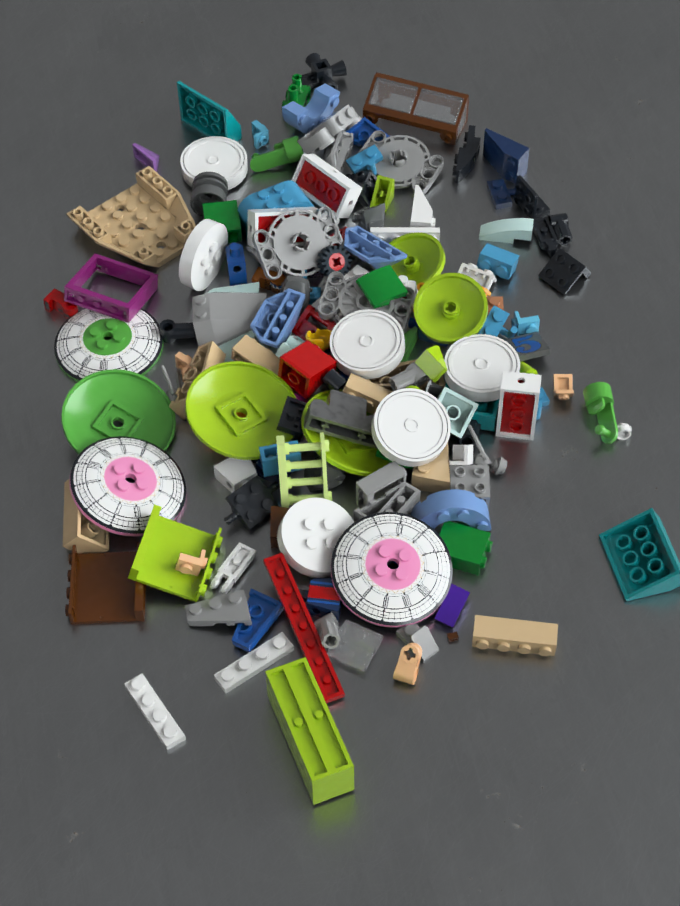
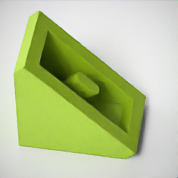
[370,175,395,212]
[415,345,447,383]

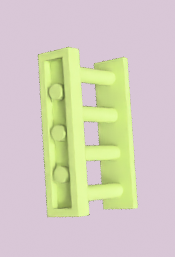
[276,432,332,508]

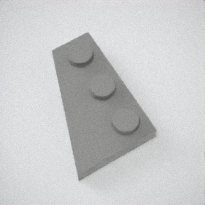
[185,589,252,626]

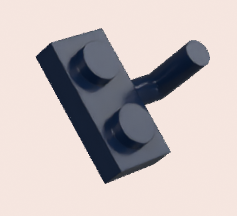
[487,177,517,210]

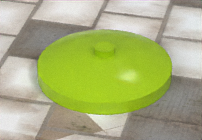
[389,232,446,291]
[413,273,488,344]

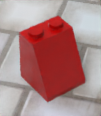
[278,340,337,400]

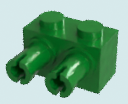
[282,74,311,107]

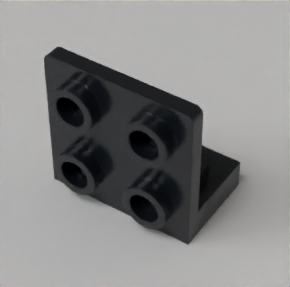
[345,170,377,208]
[514,175,550,219]
[538,248,591,295]
[276,396,307,444]

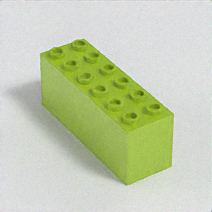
[265,657,354,805]

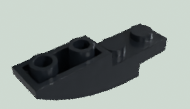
[452,125,481,183]

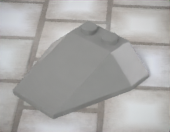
[192,292,267,347]

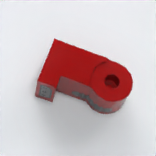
[43,288,78,319]

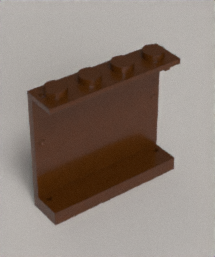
[65,542,146,624]

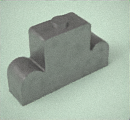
[304,389,377,449]

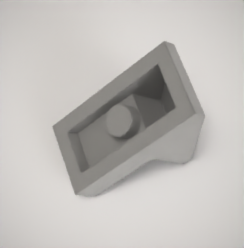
[396,624,439,663]

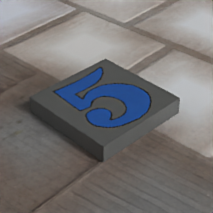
[504,332,550,362]

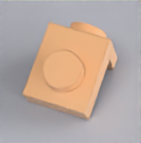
[175,351,192,383]
[553,374,574,400]
[175,549,208,576]

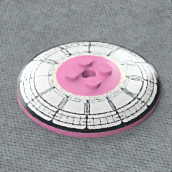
[69,436,186,536]
[331,512,453,627]

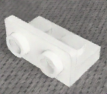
[458,262,496,290]

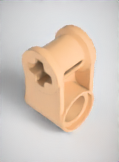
[393,642,422,685]

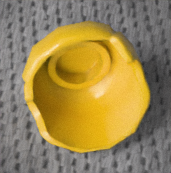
[305,328,332,351]

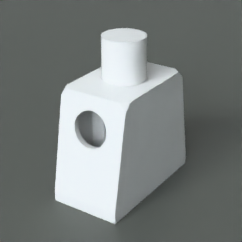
[214,458,257,493]

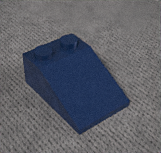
[483,128,529,184]

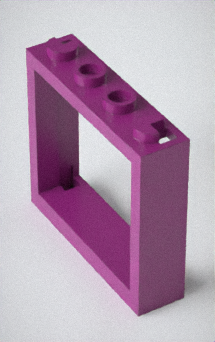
[64,254,158,323]

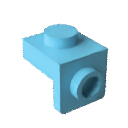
[251,120,269,149]
[511,311,540,336]

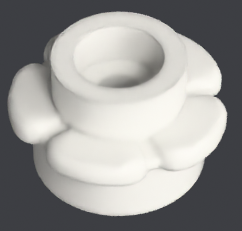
[617,423,632,440]

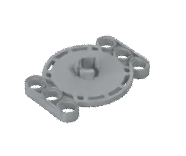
[359,130,444,195]
[252,206,344,280]
[318,271,415,333]

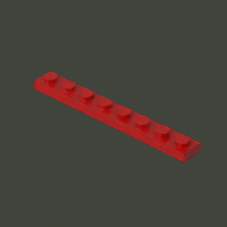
[263,553,345,704]

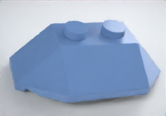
[344,226,407,269]
[250,288,306,348]

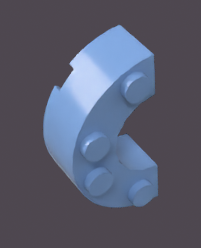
[282,83,340,134]
[411,489,491,531]

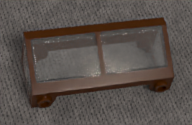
[363,72,469,145]

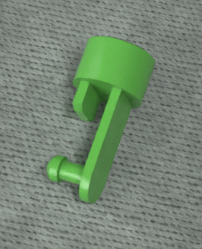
[250,135,304,172]
[583,382,618,444]

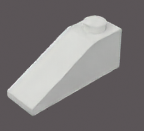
[410,185,436,227]

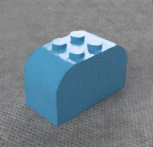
[238,180,314,240]

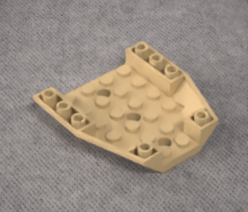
[66,166,196,268]

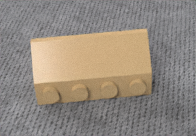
[63,479,109,554]

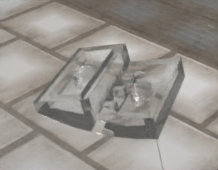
[327,619,384,672]

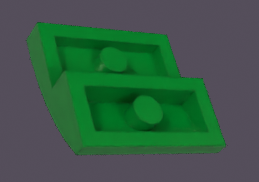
[356,265,408,309]

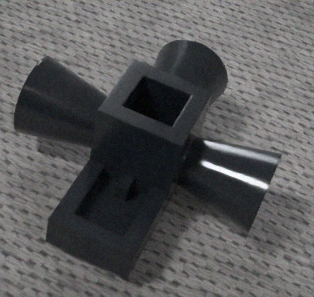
[301,53,347,90]

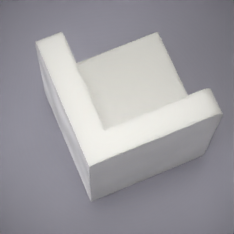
[449,445,473,465]

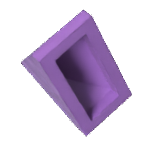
[132,143,160,172]

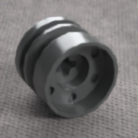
[190,172,228,217]

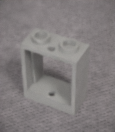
[356,461,407,509]

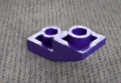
[434,584,470,628]

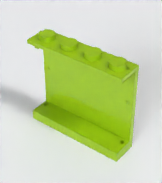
[128,504,223,602]

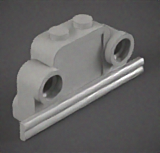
[297,104,362,154]

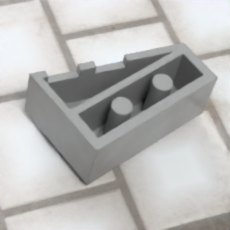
[354,481,421,523]

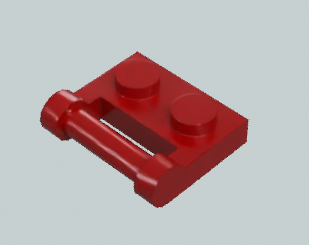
[292,305,337,342]

